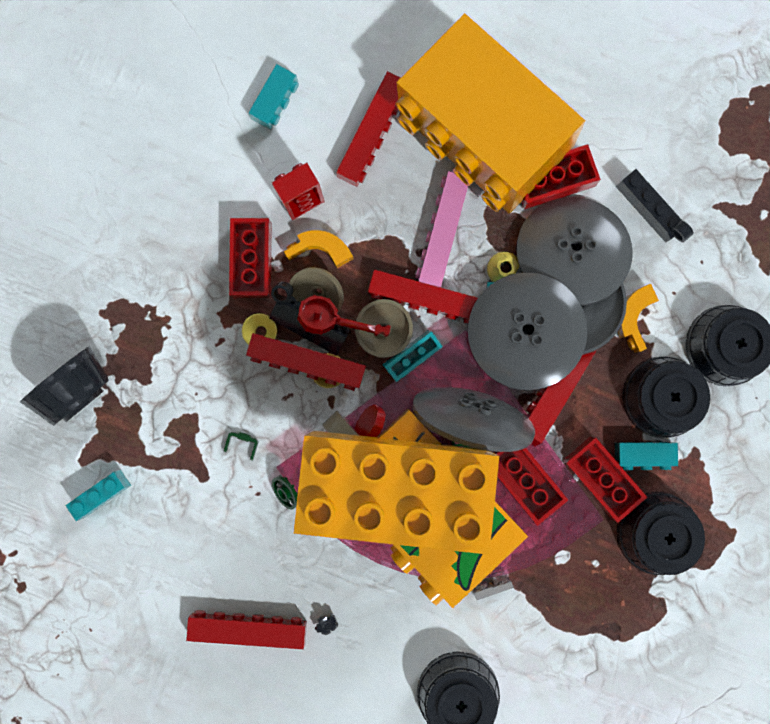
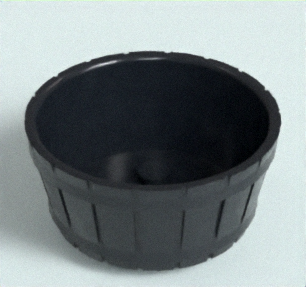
[685,305,770,386]
[20,346,109,426]
[622,356,710,438]
[617,492,705,575]
[417,651,500,724]

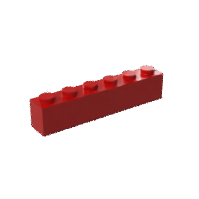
[336,71,401,187]
[368,270,478,324]
[246,333,366,391]
[526,350,597,447]
[186,610,307,650]

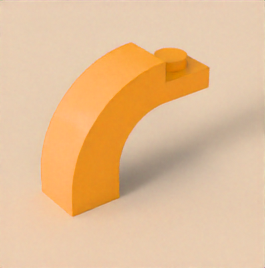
[284,230,353,268]
[618,284,659,353]

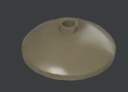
[289,267,344,314]
[355,299,413,357]

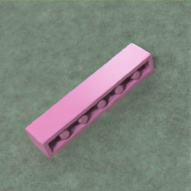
[416,171,468,287]

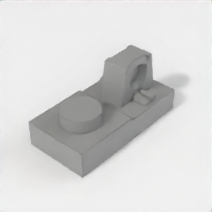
[473,569,513,600]

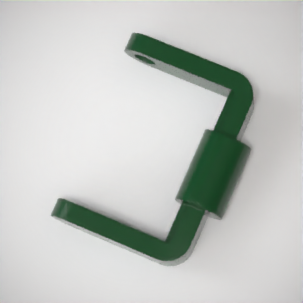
[223,432,259,461]

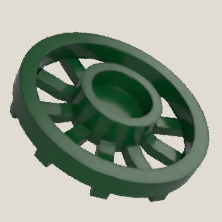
[272,475,298,510]

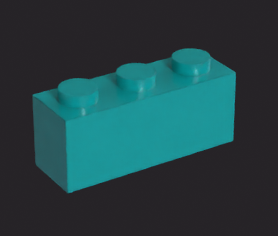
[248,64,299,130]
[382,330,443,382]
[614,442,678,470]
[65,470,131,521]

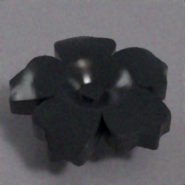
[315,614,338,635]

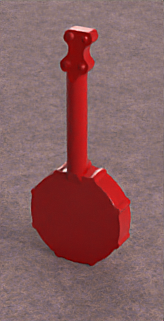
[297,295,391,337]
[354,404,386,437]

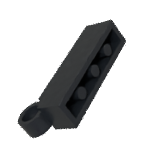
[615,169,694,243]
[269,281,351,356]

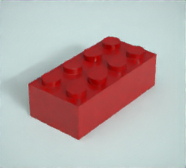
[522,144,601,210]
[272,162,325,221]
[229,218,272,298]
[562,436,647,523]
[493,448,568,526]

